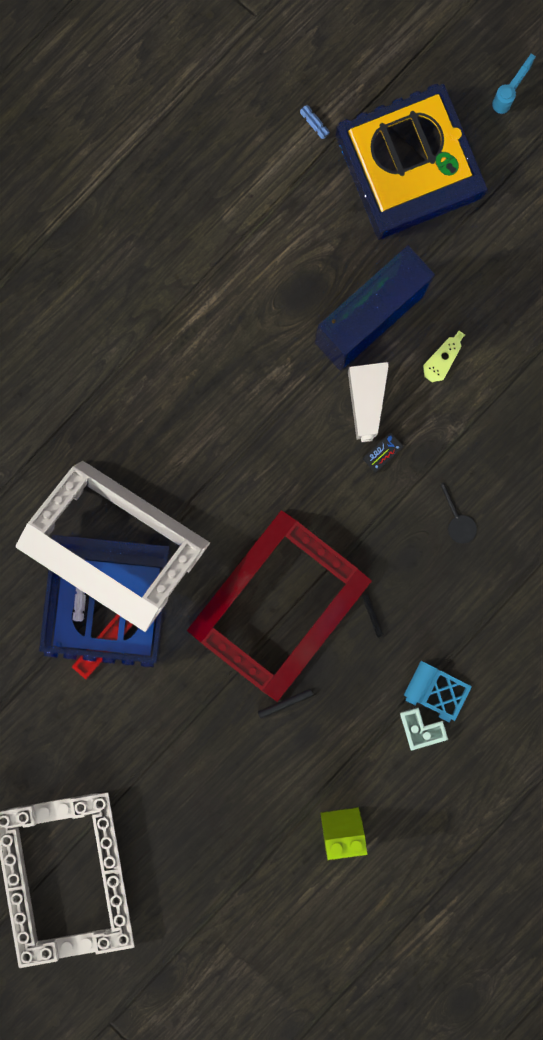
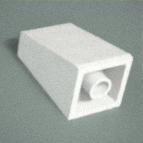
[348,362,388,442]

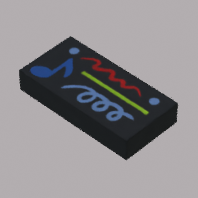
[363,433,403,473]

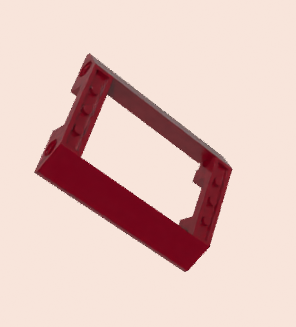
[187,510,372,702]

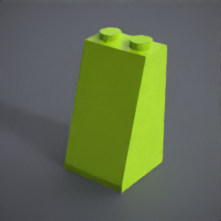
[320,807,367,860]

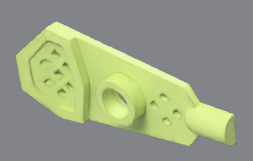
[423,331,465,382]

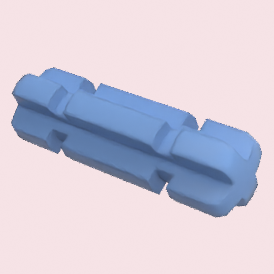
[300,105,330,139]

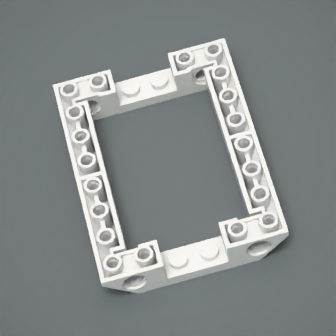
[16,461,210,632]
[0,792,135,968]

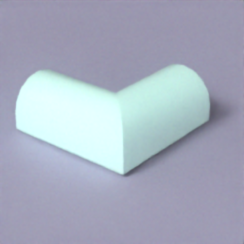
[400,708,448,751]

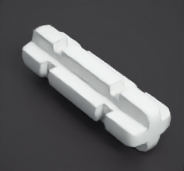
[73,587,86,622]

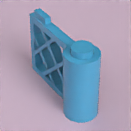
[492,54,536,114]
[404,661,472,723]

